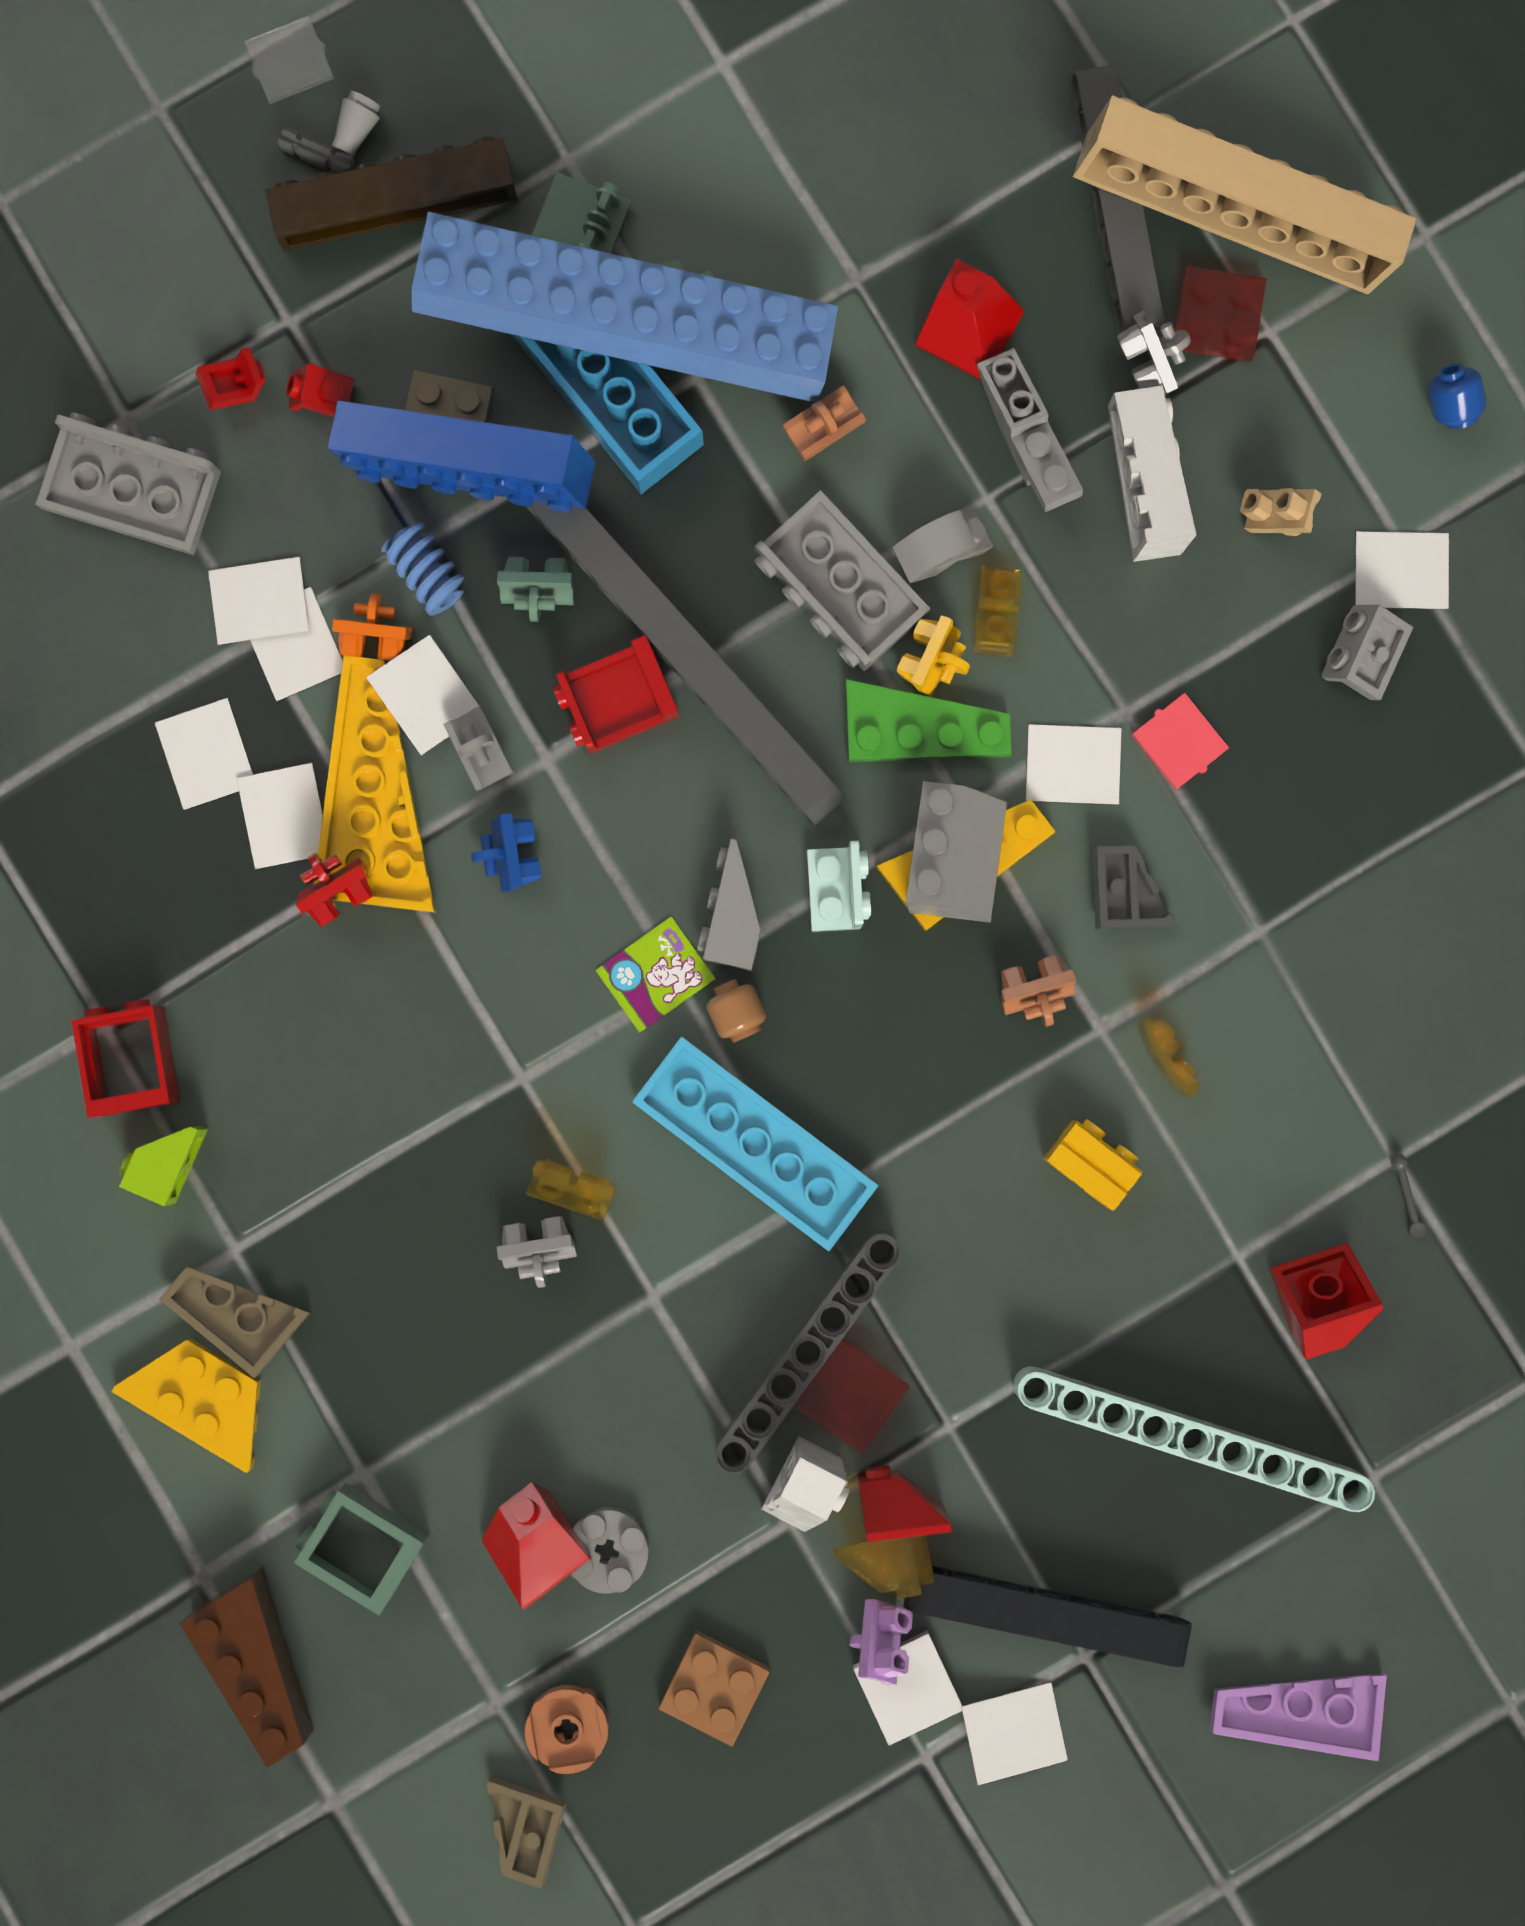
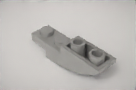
[977,348,1083,512]

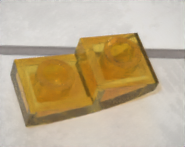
[973,566,1022,657]
[1137,1018,1202,1098]

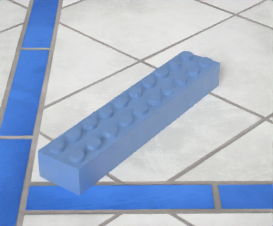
[412,212,838,402]

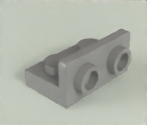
[1322,605,1413,701]

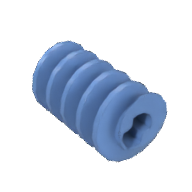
[381,522,465,616]

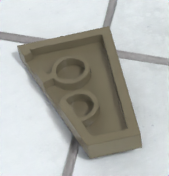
[159,1267,310,1378]

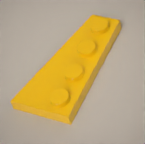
[876,800,1056,931]

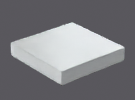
[853,1630,963,1745]

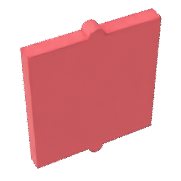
[1132,693,1229,790]

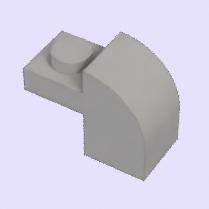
[893,510,993,583]

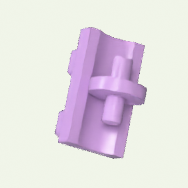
[849,1599,913,1685]

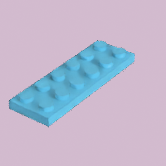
[632,1036,879,1251]

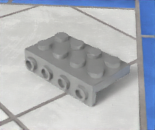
[36,413,221,555]
[754,490,930,671]

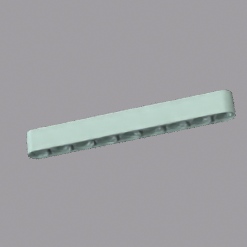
[1013,1366,1375,1512]

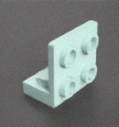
[807,841,871,932]

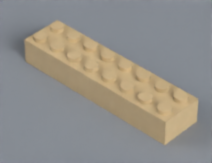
[1073,95,1417,295]

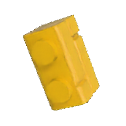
[1043,1119,1143,1211]

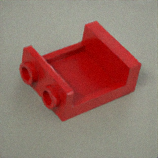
[552,635,679,754]

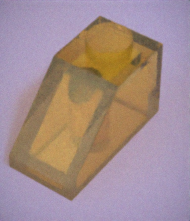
[833,1535,935,1599]

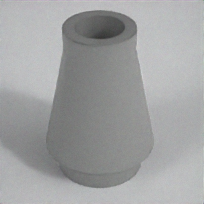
[331,91,380,158]

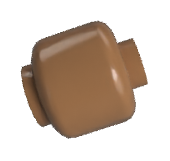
[706,979,766,1043]

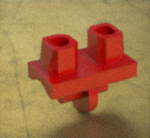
[295,853,373,927]

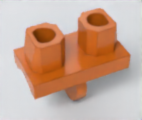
[332,593,414,661]

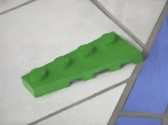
[846,679,1012,762]

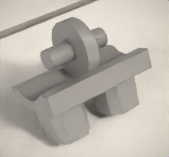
[1117,311,1191,393]
[443,706,513,791]
[497,1216,578,1288]

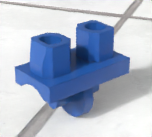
[471,813,541,893]

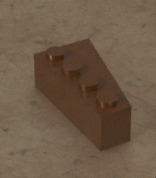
[179,1567,314,1768]

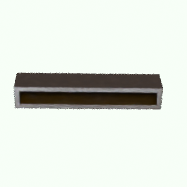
[265,137,518,251]

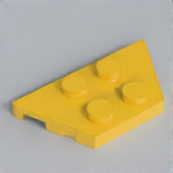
[111,1338,261,1473]

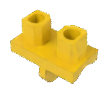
[897,615,970,697]

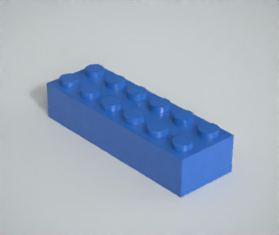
[327,401,596,513]

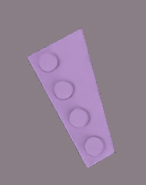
[1209,1673,1387,1762]

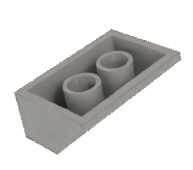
[906,781,1007,923]

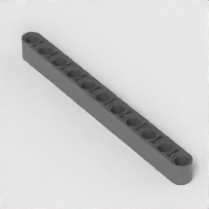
[527,502,845,826]

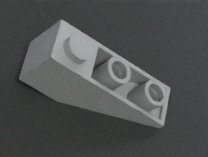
[697,839,761,972]

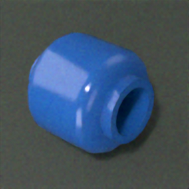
[1427,364,1487,429]

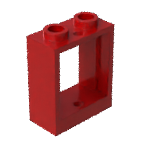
[71,999,180,1118]

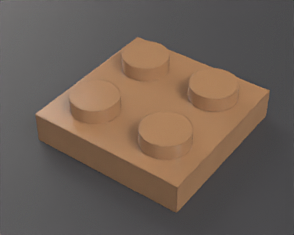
[658,1630,770,1747]

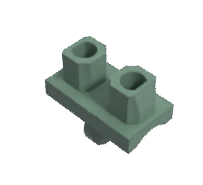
[497,557,574,622]

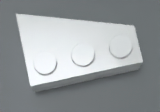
[761,1436,850,1532]

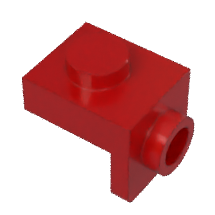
[195,347,265,410]
[286,363,354,417]

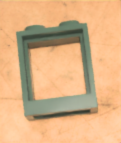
[294,1483,430,1616]

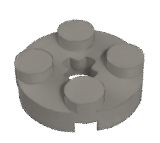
[571,1507,649,1594]

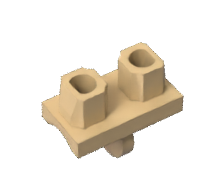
[1240,488,1322,536]

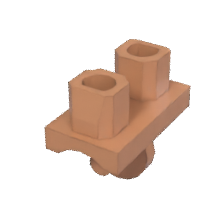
[782,385,866,462]
[1001,955,1076,1027]

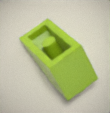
[119,1126,208,1206]

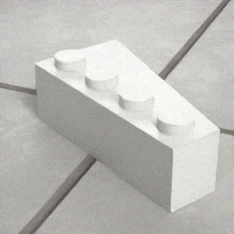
[1108,385,1196,562]

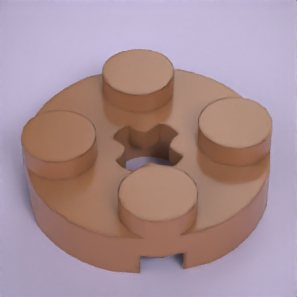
[525,1685,609,1774]

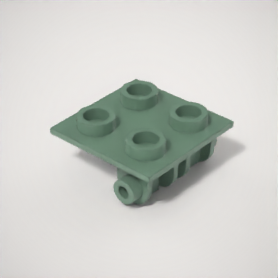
[532,172,632,254]

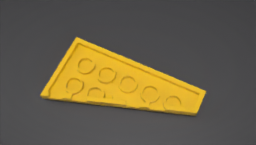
[314,655,436,913]

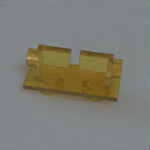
[526,1158,616,1221]

